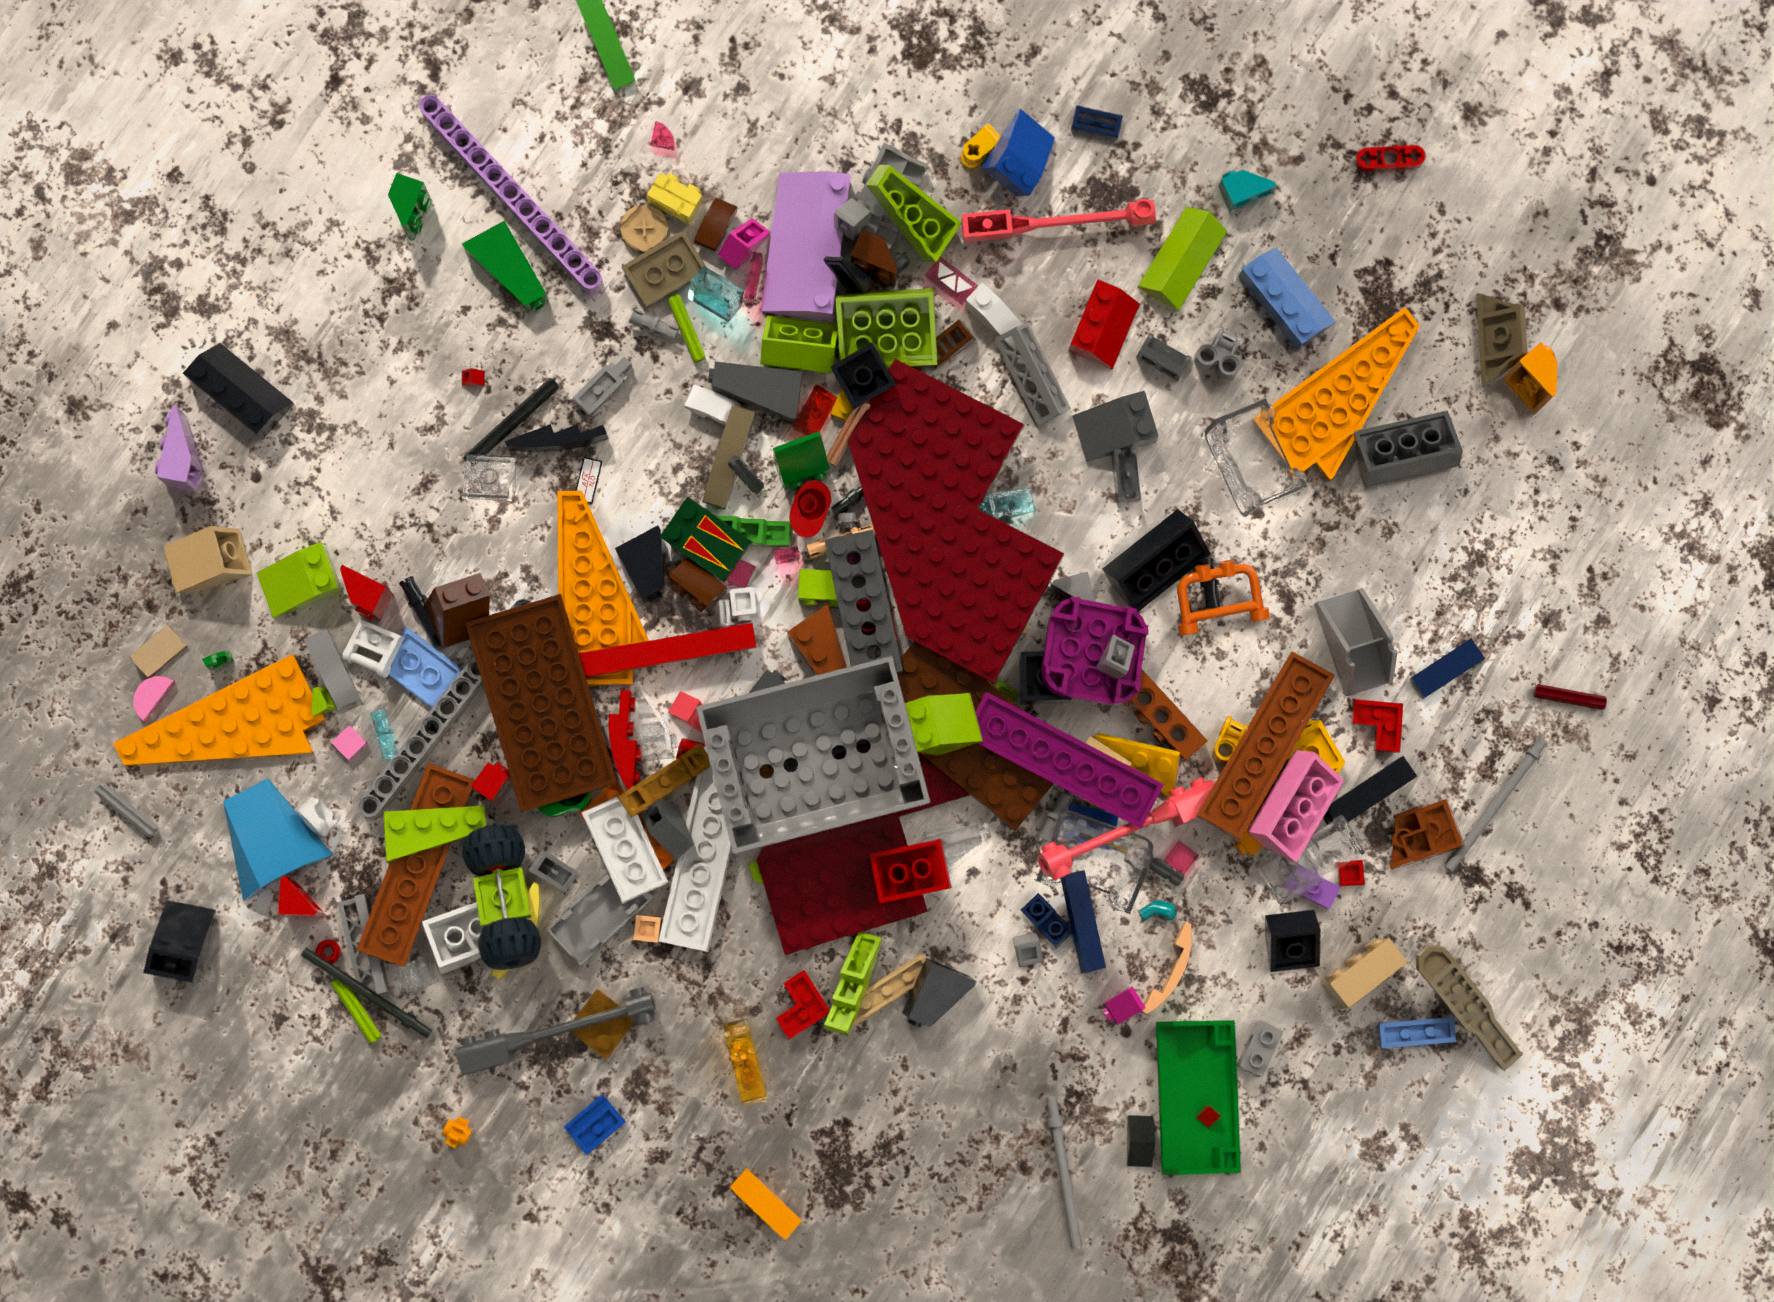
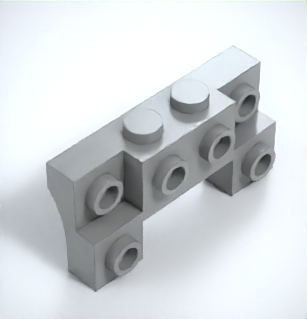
[854,143,928,251]

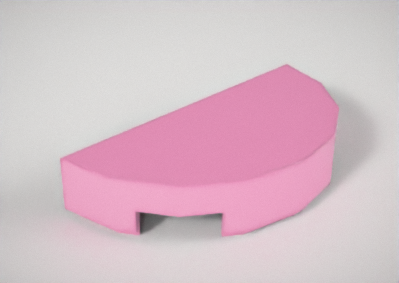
[133,676,175,721]

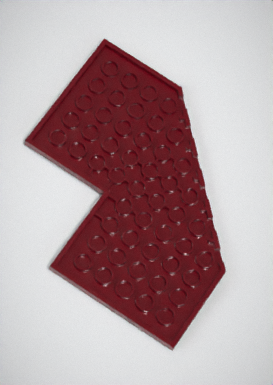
[848,359,1064,684]
[756,742,971,955]

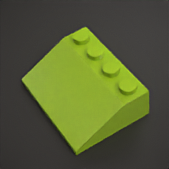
[836,288,938,368]

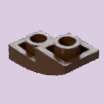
[694,198,738,252]

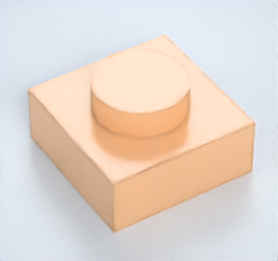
[633,915,662,943]

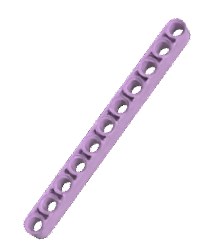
[419,95,603,295]

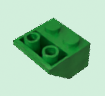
[388,173,432,240]

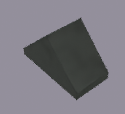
[1127,1115,1155,1167]

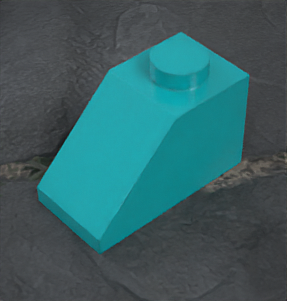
[1218,170,1277,211]

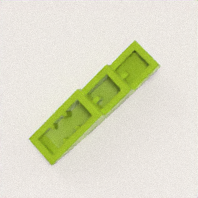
[824,932,882,1036]

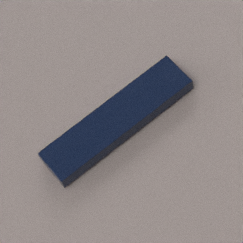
[1060,870,1106,973]

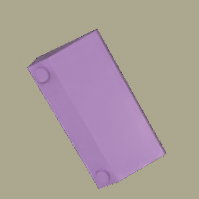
[761,171,851,321]

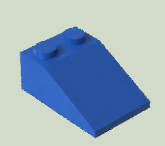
[982,109,1055,196]

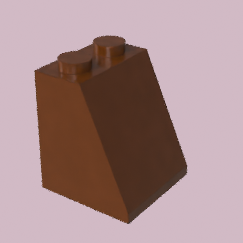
[424,573,490,649]

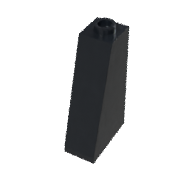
[1323,756,1417,830]

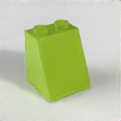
[905,693,983,756]

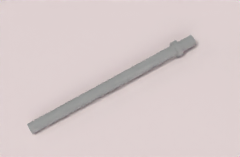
[1444,738,1548,873]

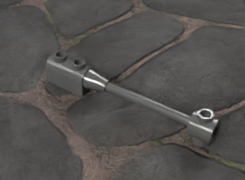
[456,987,657,1075]

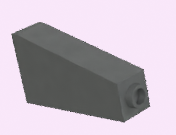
[708,361,802,424]

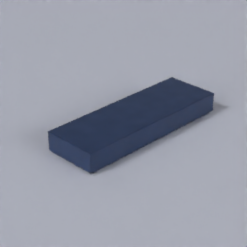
[1410,638,1485,699]

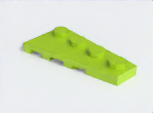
[384,806,486,863]

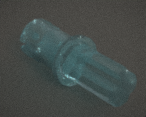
[370,709,397,759]

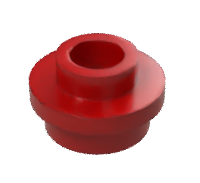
[315,939,341,964]

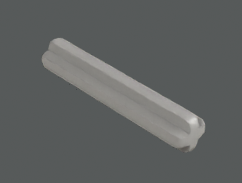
[95,783,158,838]

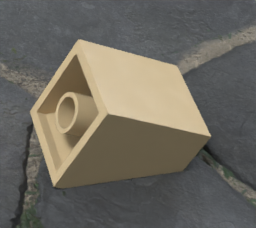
[163,526,252,593]

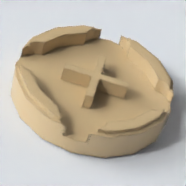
[620,205,669,253]

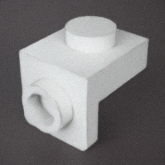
[730,587,757,623]

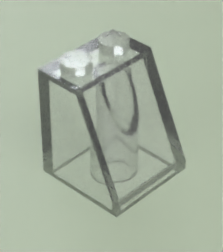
[922,818,991,875]

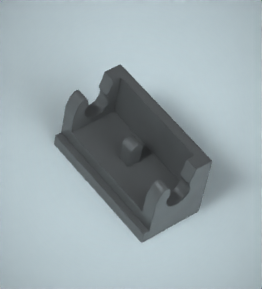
[1136,333,1192,381]
[1112,448,1141,503]

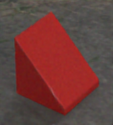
[462,368,485,386]
[1197,1105,1221,1128]

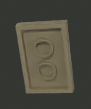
[621,230,709,309]

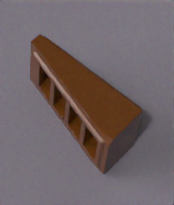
[933,319,976,369]

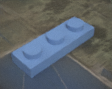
[1377,1017,1456,1048]

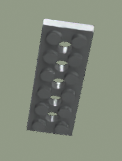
[825,530,903,674]

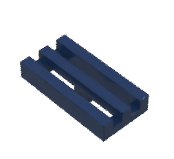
[1071,105,1123,140]

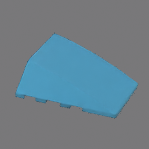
[223,778,333,901]

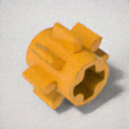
[441,1116,473,1149]

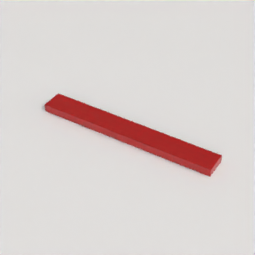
[579,623,757,678]

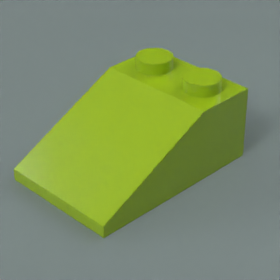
[257,542,343,618]

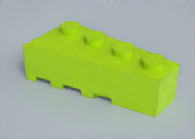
[866,165,962,262]

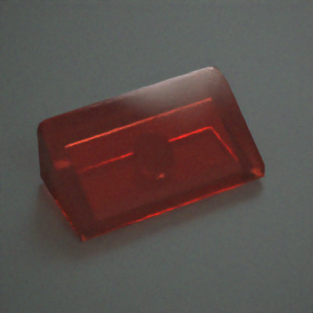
[794,384,837,436]

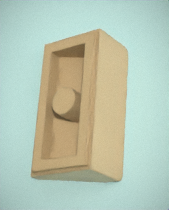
[129,625,187,678]

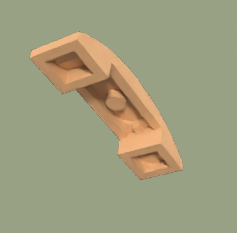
[1141,922,1192,1014]

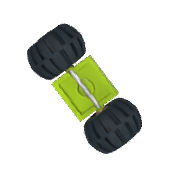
[462,824,541,970]

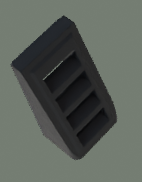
[823,256,873,292]

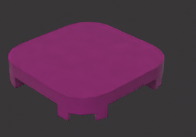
[1041,597,1149,705]

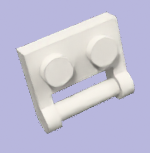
[342,619,404,678]

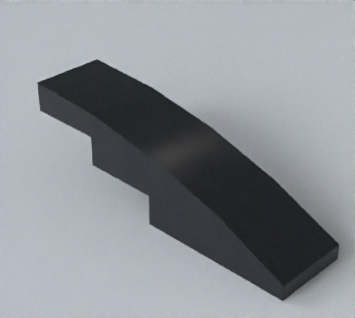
[505,424,609,453]

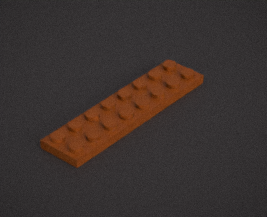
[1196,651,1335,841]
[356,763,475,968]

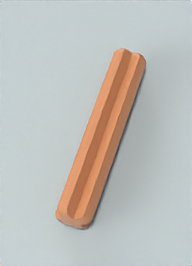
[827,402,870,466]

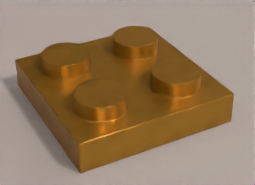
[571,989,635,1060]

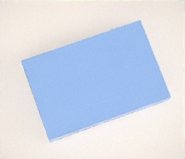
[379,627,462,708]

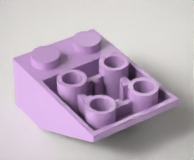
[155,405,202,492]

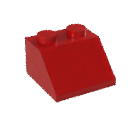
[340,565,394,621]

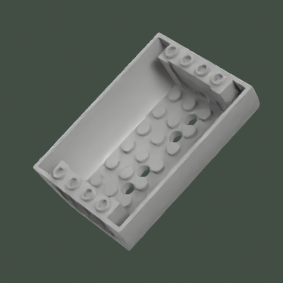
[696,656,930,854]

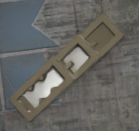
[702,405,755,510]

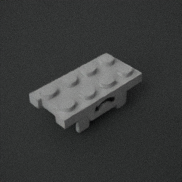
[547,872,655,966]

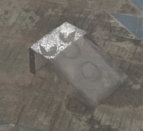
[635,681,678,761]

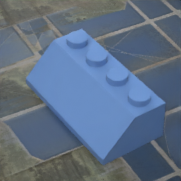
[1238,247,1336,351]

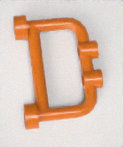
[1177,560,1270,635]

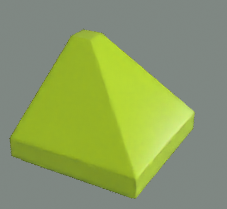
[311,687,337,716]

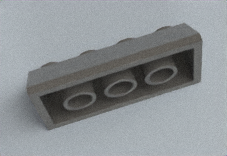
[1354,410,1463,487]

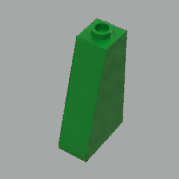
[462,221,549,312]

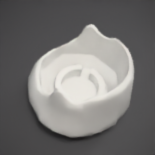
[297,796,339,838]

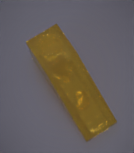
[723,1018,767,1103]

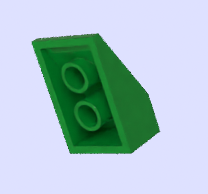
[773,431,830,491]

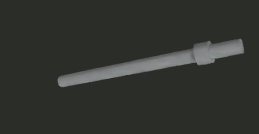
[1046,1096,1082,1249]

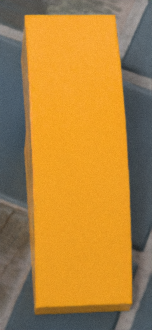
[730,1168,802,1240]

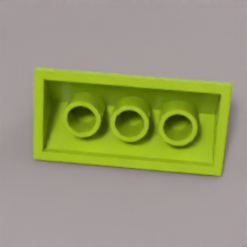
[1137,207,1227,312]

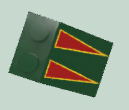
[660,496,752,582]

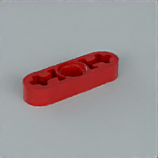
[1355,145,1426,172]

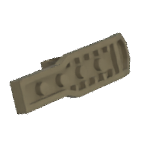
[1416,945,1523,1071]

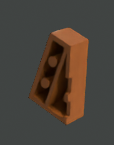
[787,604,847,676]

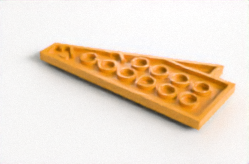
[1251,307,1420,482]
[557,491,649,686]
[113,654,327,766]

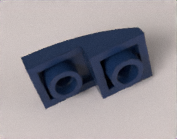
[1021,893,1072,949]

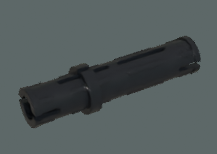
[399,576,440,648]

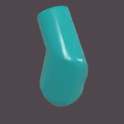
[1138,900,1177,921]

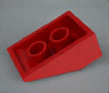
[869,838,952,903]

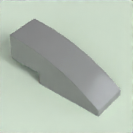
[304,629,361,710]

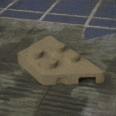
[1476,293,1528,385]

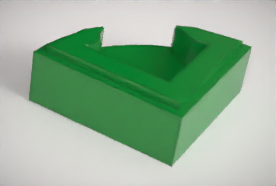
[202,651,233,670]

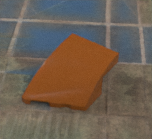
[1390,799,1465,870]

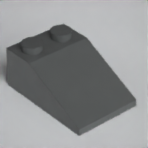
[1072,390,1159,462]

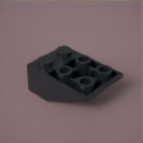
[143,900,216,984]

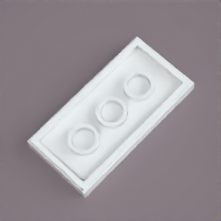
[582,796,669,904]

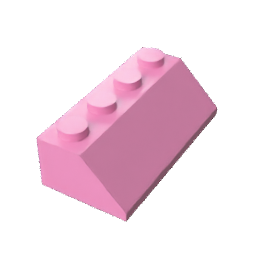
[1247,750,1344,863]

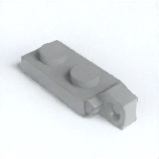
[572,357,632,417]

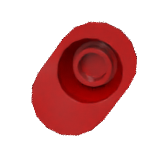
[789,480,832,538]

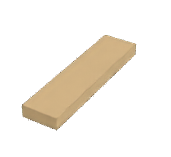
[853,954,926,1027]

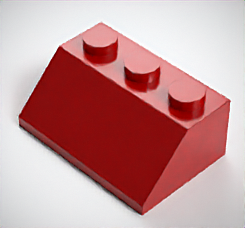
[1068,279,1140,370]

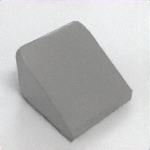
[1013,932,1043,967]

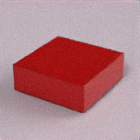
[1337,860,1365,887]

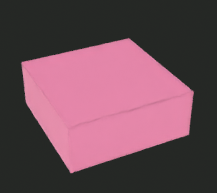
[331,725,368,761]

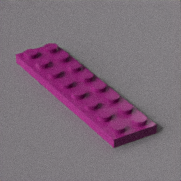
[975,692,1164,828]

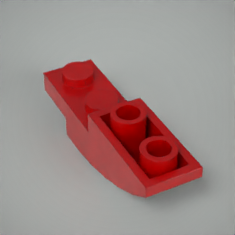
[608,690,642,790]

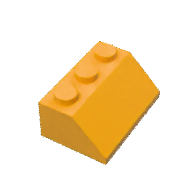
[1502,342,1558,414]

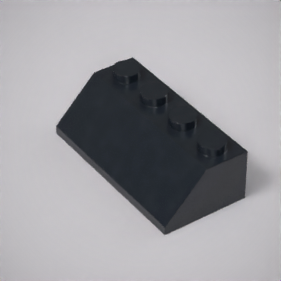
[183,343,294,440]
[1103,509,1211,612]

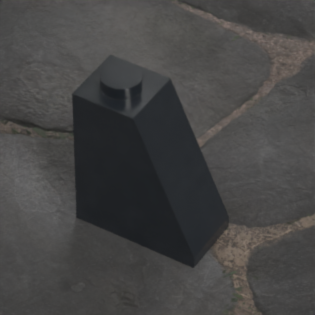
[615,525,666,604]
[902,958,977,1028]

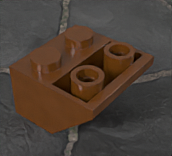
[851,229,897,287]
[668,557,727,613]

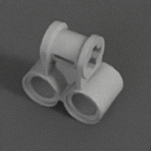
[1194,327,1243,381]

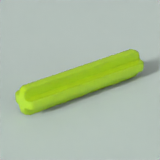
[668,294,706,363]
[331,979,381,1043]

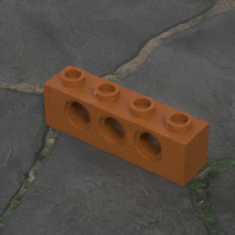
[1123,669,1208,763]

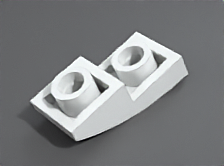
[683,385,741,426]

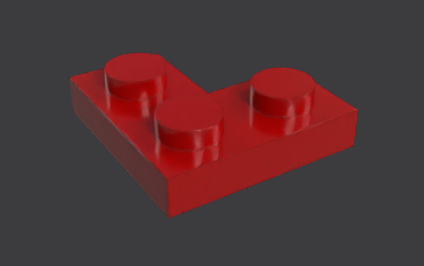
[1351,699,1403,753]
[776,970,830,1039]

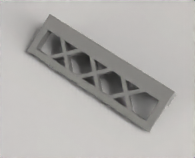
[994,322,1071,426]
[338,894,391,1000]

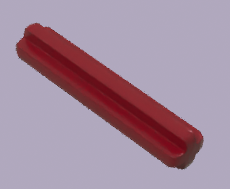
[1533,684,1607,710]

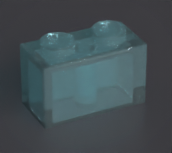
[688,266,744,323]

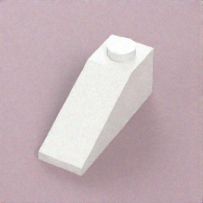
[965,282,1022,354]

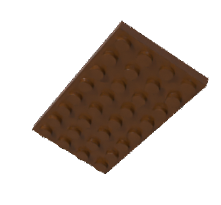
[465,594,618,813]
[897,642,1054,831]

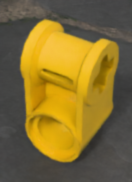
[960,123,1001,169]
[1211,715,1249,764]

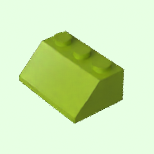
[760,315,838,373]

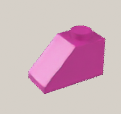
[718,218,771,269]
[1102,986,1146,1025]

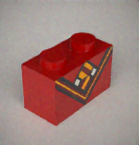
[471,762,512,805]

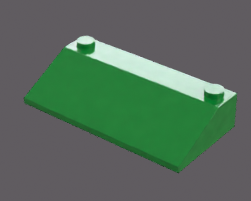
[1156,1020,1241,1175]

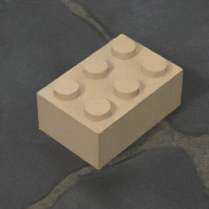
[1322,937,1408,1009]

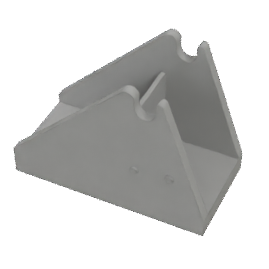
[1314,588,1398,697]

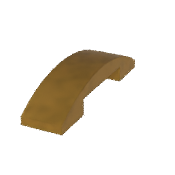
[618,743,711,818]

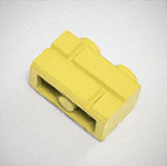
[646,173,703,225]

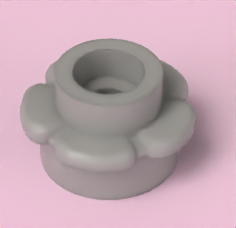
[836,512,860,529]

